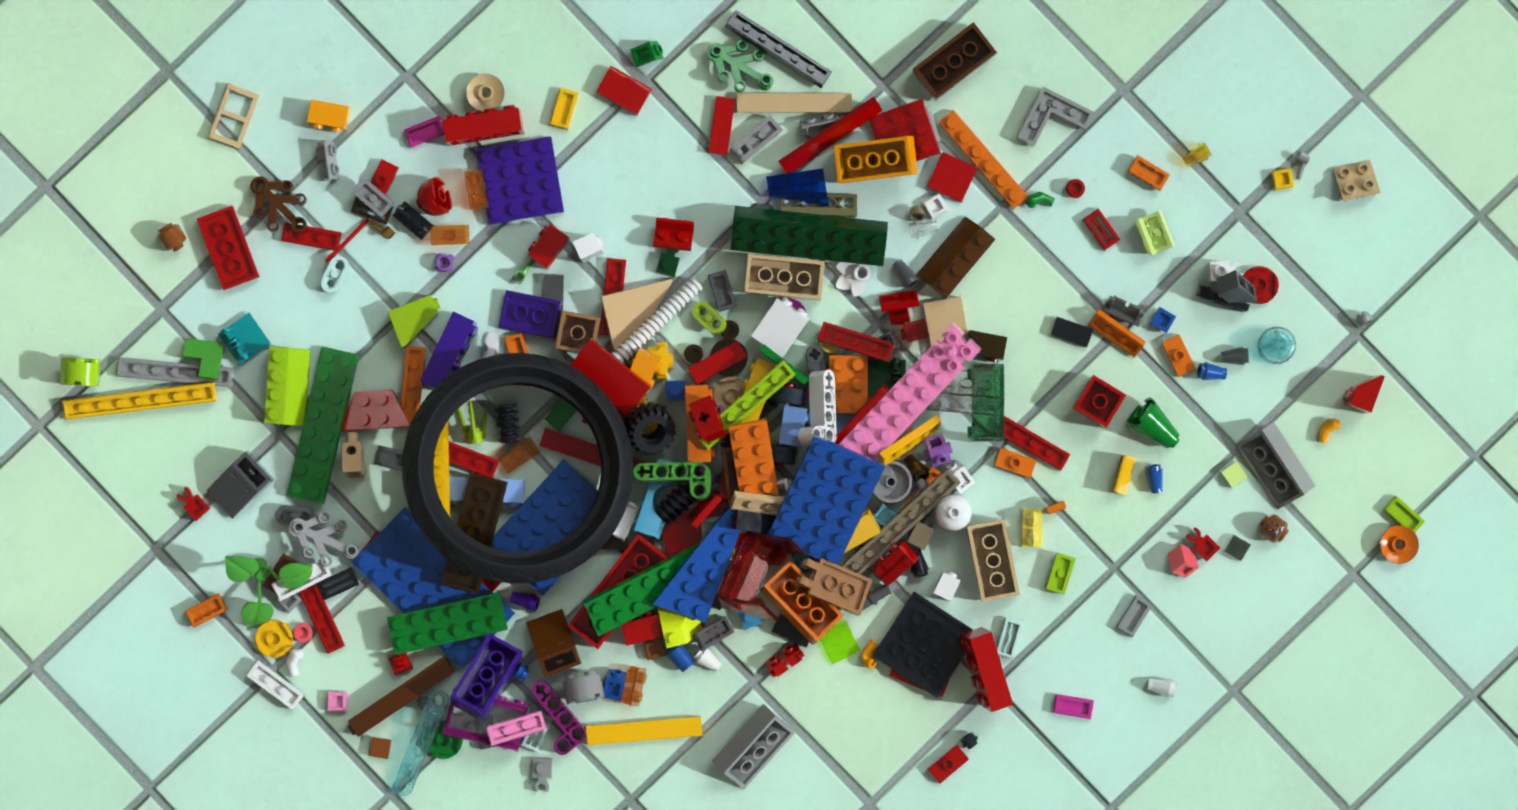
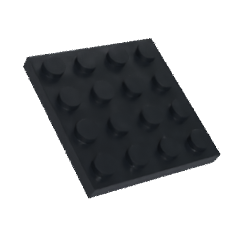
[872,591,973,698]

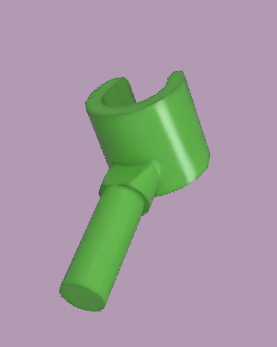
[512,260,534,285]

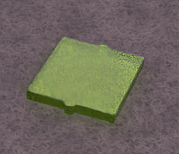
[820,620,860,664]

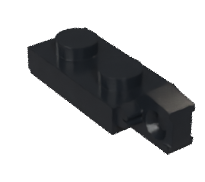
[1196,285,1250,312]

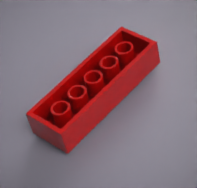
[568,534,669,649]

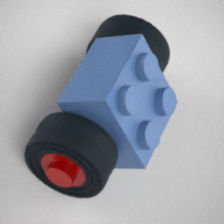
[770,384,810,467]

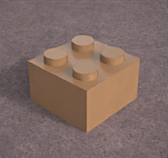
[555,310,601,353]

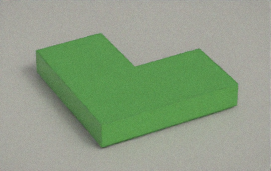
[183,338,224,381]

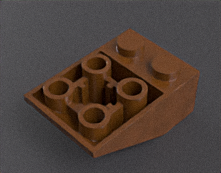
[526,609,582,677]

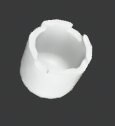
[933,494,972,532]

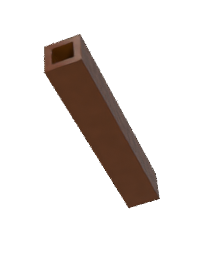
[348,656,456,737]

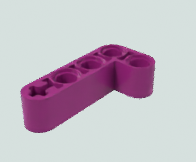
[532,680,587,755]

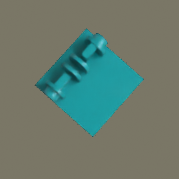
[218,312,271,366]

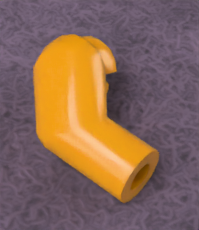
[1318,418,1341,443]
[861,640,878,669]

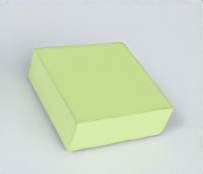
[1221,461,1248,488]

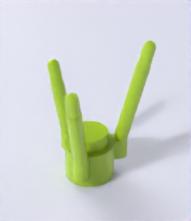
[457,401,488,444]

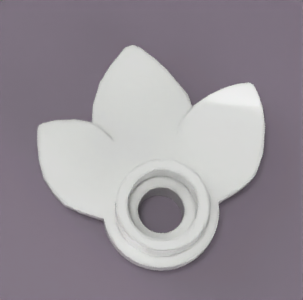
[836,262,871,297]

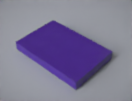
[499,290,563,339]

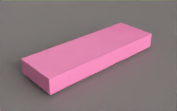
[485,711,547,746]

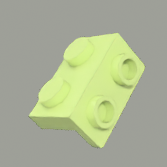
[1135,210,1175,256]

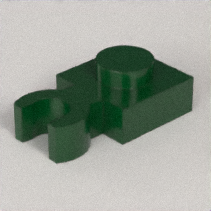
[656,249,680,277]

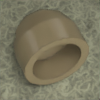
[909,205,925,222]

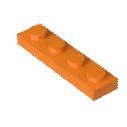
[401,346,426,422]

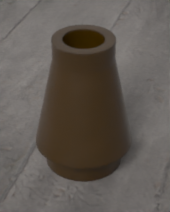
[904,454,929,482]

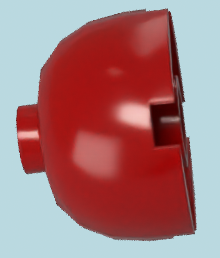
[416,177,452,216]

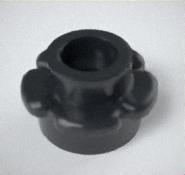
[960,732,978,749]

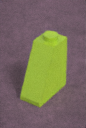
[388,295,441,348]

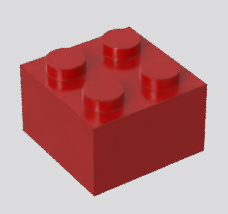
[1072,375,1126,428]

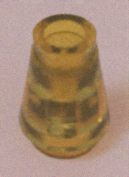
[1182,142,1212,167]

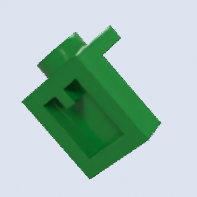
[630,41,663,67]

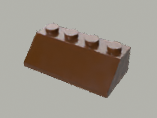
[917,216,996,299]

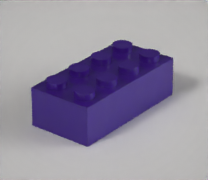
[420,311,478,388]
[450,633,523,722]

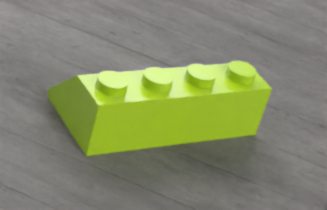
[264,346,311,426]

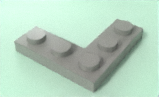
[1017,87,1094,147]

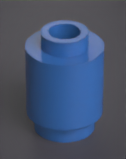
[666,645,694,672]

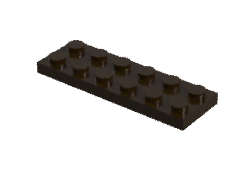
[441,472,508,594]

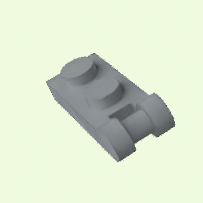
[730,115,783,165]

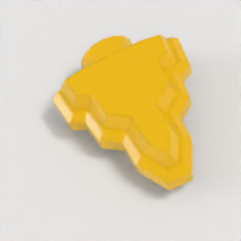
[627,342,673,380]

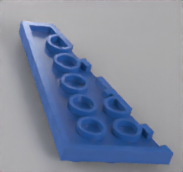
[651,507,740,623]

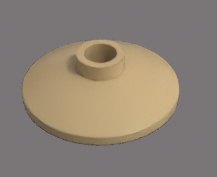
[466,74,505,112]

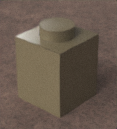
[907,520,935,550]

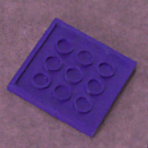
[476,136,564,225]

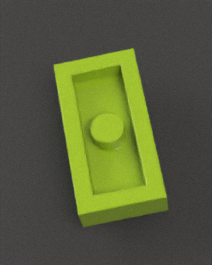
[1046,552,1076,595]

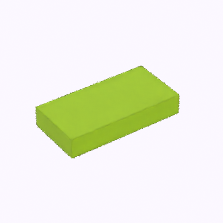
[1383,496,1425,532]

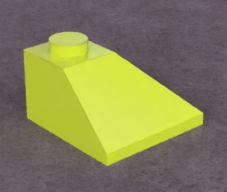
[657,606,702,648]

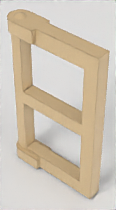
[207,83,260,149]

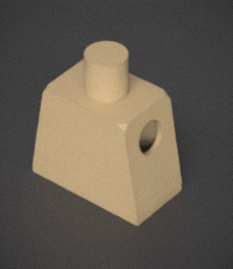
[342,432,366,479]

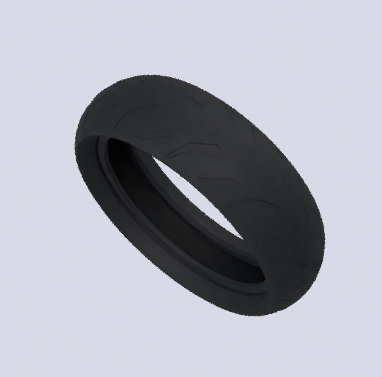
[402,353,633,584]

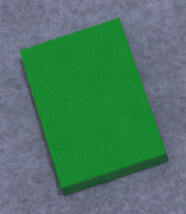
[759,344,809,386]

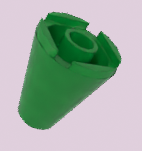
[1126,397,1179,448]

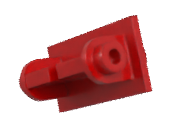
[764,643,805,678]

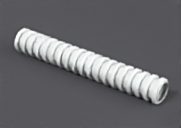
[611,278,702,364]

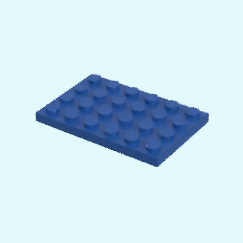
[767,435,885,565]
[491,459,598,596]

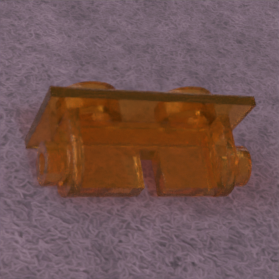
[464,170,489,211]
[622,666,647,706]

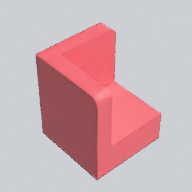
[1167,544,1199,578]

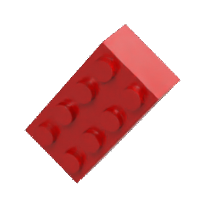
[442,105,524,146]
[960,627,1013,712]

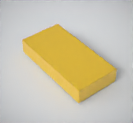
[550,88,579,130]

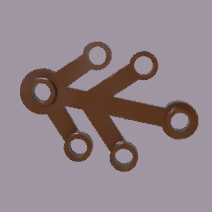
[250,176,307,233]

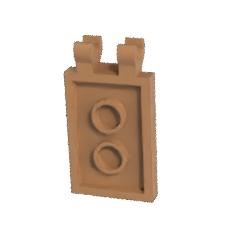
[795,558,872,616]

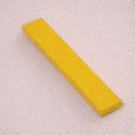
[586,716,703,745]

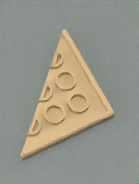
[600,278,673,352]

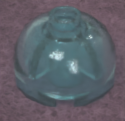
[1257,326,1296,364]

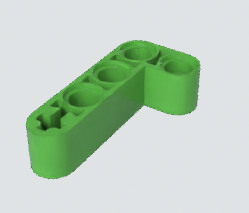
[633,462,711,501]

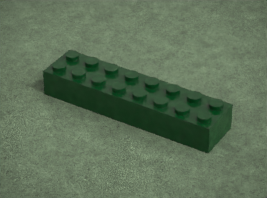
[730,206,888,266]

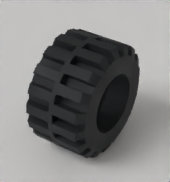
[624,402,676,455]

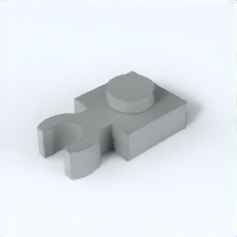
[532,758,552,792]

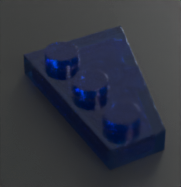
[766,168,829,207]

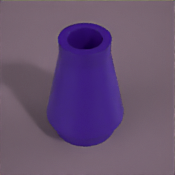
[510,591,540,612]

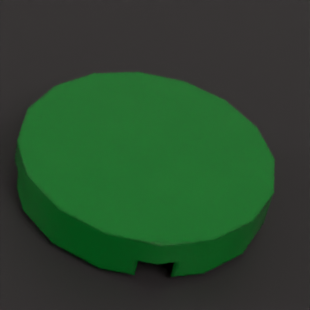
[424,721,463,759]

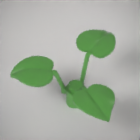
[225,556,313,626]

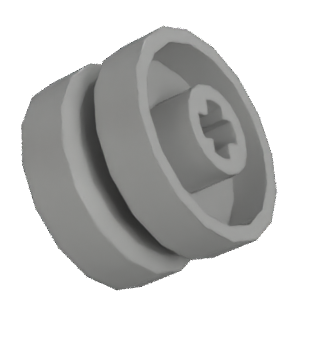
[873,461,912,504]

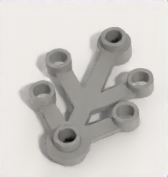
[288,512,359,567]

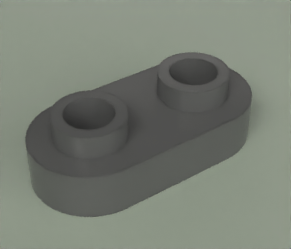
[275,506,314,527]

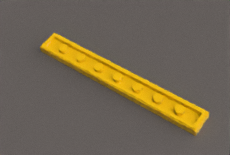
[62,382,217,420]

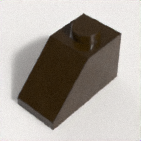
[968,330,1007,363]

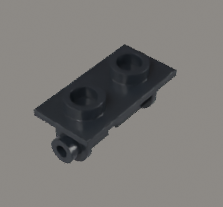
[392,201,434,240]

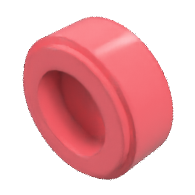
[293,623,313,642]

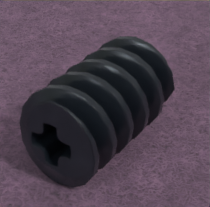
[494,403,521,444]
[655,484,697,525]

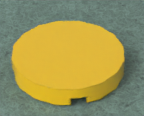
[255,620,294,658]

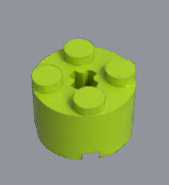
[60,358,100,386]

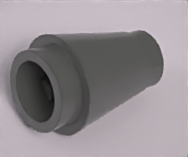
[892,259,918,289]
[1221,346,1249,365]

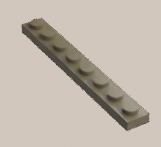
[840,468,961,575]

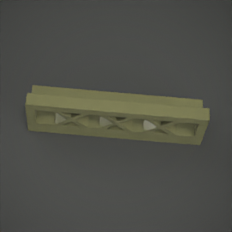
[780,192,857,218]

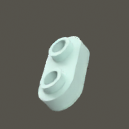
[321,256,349,293]

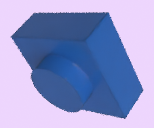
[1150,307,1176,333]

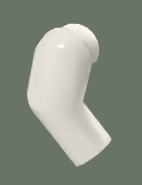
[286,649,304,677]

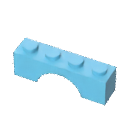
[633,458,683,539]

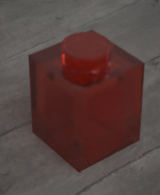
[900,318,930,343]

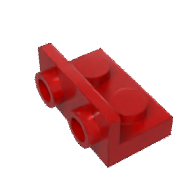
[653,217,694,251]

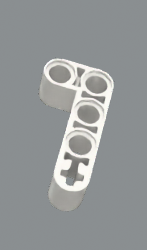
[798,369,836,445]

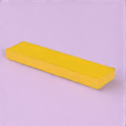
[878,415,941,466]

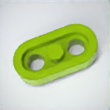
[692,302,726,334]

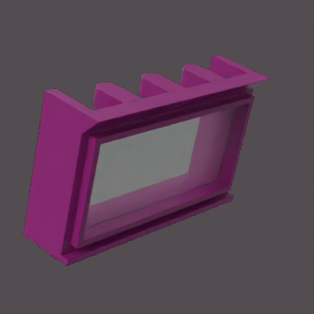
[442,689,529,752]

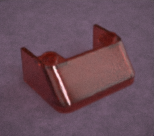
[718,532,805,621]

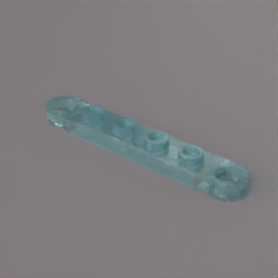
[392,690,449,797]

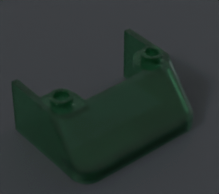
[967,364,1004,442]

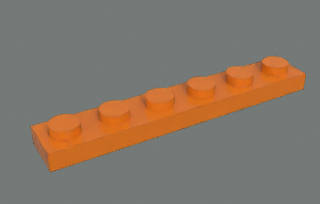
[939,110,1028,209]

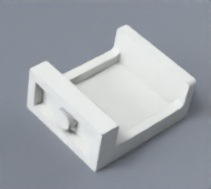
[751,297,810,358]

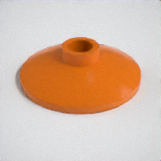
[1380,525,1419,564]

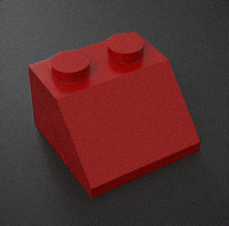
[1343,375,1385,413]

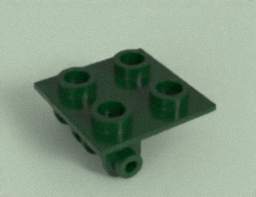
[868,357,906,398]

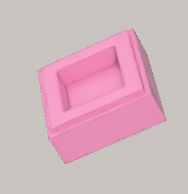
[327,691,347,711]

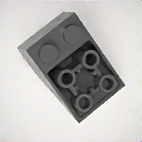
[206,451,275,519]

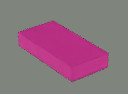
[404,116,444,148]
[1053,694,1094,719]

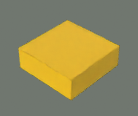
[1271,168,1294,191]

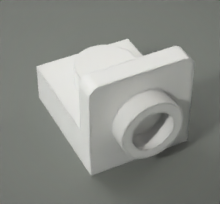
[943,460,976,494]

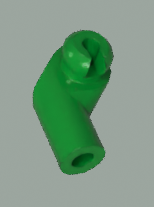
[1026,192,1055,208]

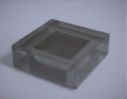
[1224,535,1251,561]

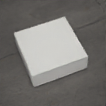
[922,193,949,219]

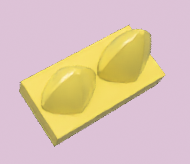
[1022,509,1042,548]

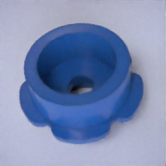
[512,663,530,681]

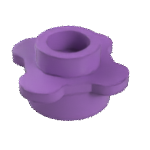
[435,253,454,273]

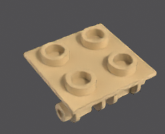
[1333,160,1381,202]

